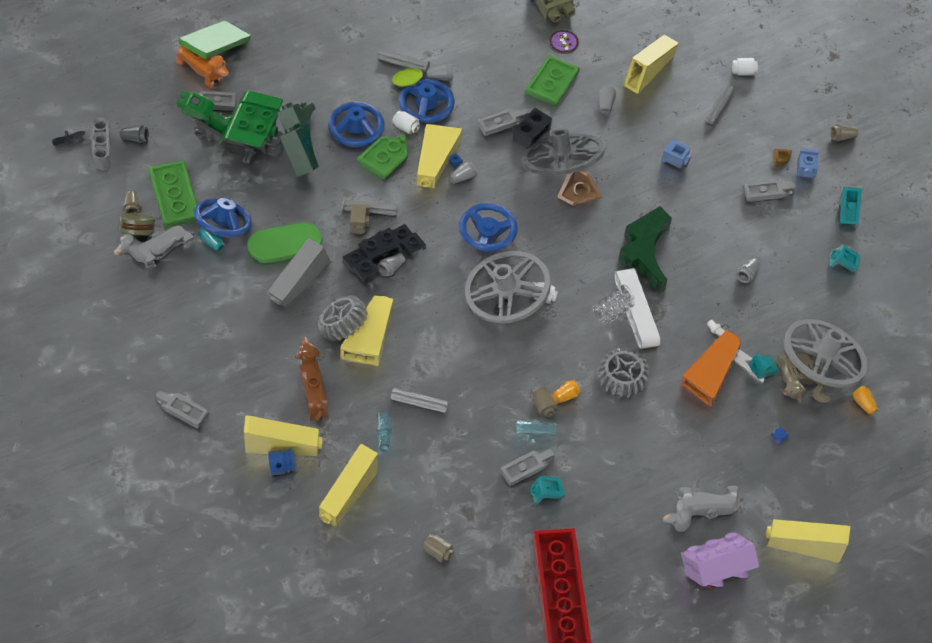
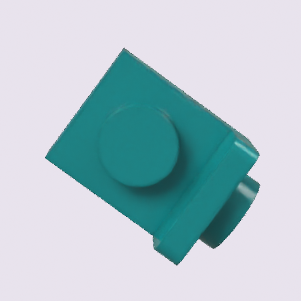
[829,244,861,272]
[748,353,779,379]
[530,476,565,503]

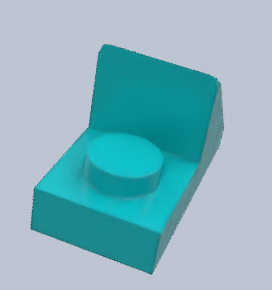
[838,187,862,225]

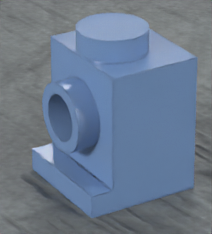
[661,139,691,168]
[797,148,819,178]

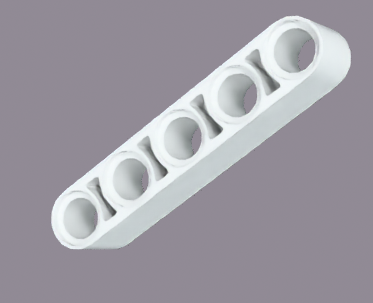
[614,268,660,349]

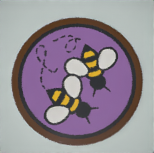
[549,30,579,53]

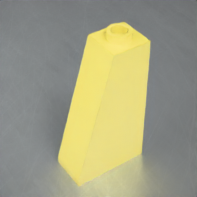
[623,35,678,94]
[417,124,462,188]
[340,295,393,366]
[244,416,323,456]
[319,444,378,526]
[765,519,851,563]

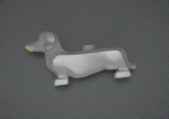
[113,226,195,271]
[663,486,743,532]

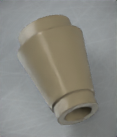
[830,124,858,142]
[123,191,142,214]

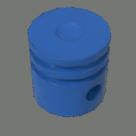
[268,448,296,476]

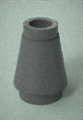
[120,125,149,143]

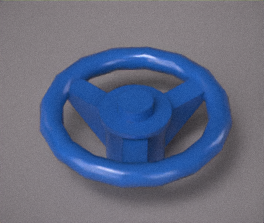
[398,79,455,124]
[328,102,384,147]
[193,198,252,237]
[459,203,518,252]

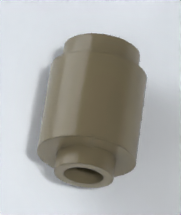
[533,387,558,418]
[422,534,454,563]

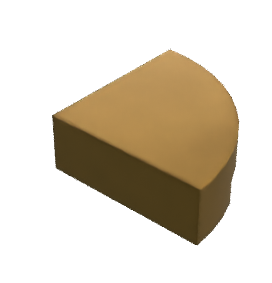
[773,149,792,167]

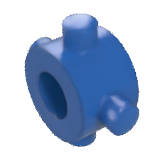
[449,154,463,168]
[771,427,789,443]

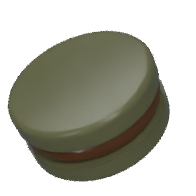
[119,213,155,235]

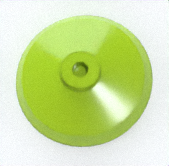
[392,68,423,87]

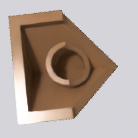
[557,164,602,205]

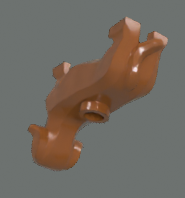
[295,337,329,421]

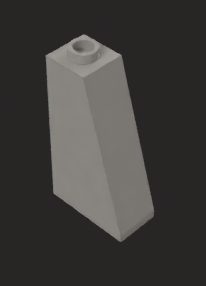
[268,238,331,308]

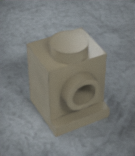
[350,204,370,234]

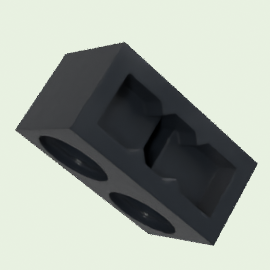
[512,108,552,149]

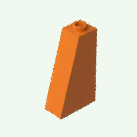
[681,330,741,407]

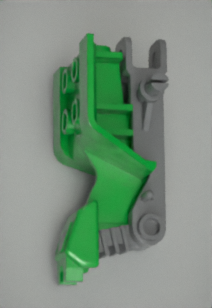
[176,91,284,164]

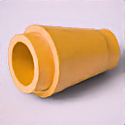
[552,380,581,404]
[852,385,878,415]

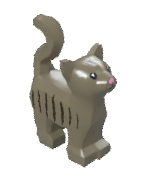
[775,352,830,404]

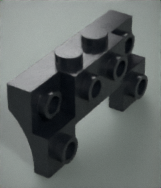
[342,224,426,282]

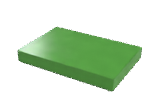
[525,55,580,106]

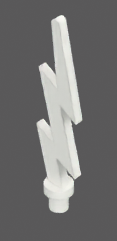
[707,320,765,383]

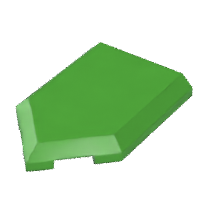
[357,135,408,179]

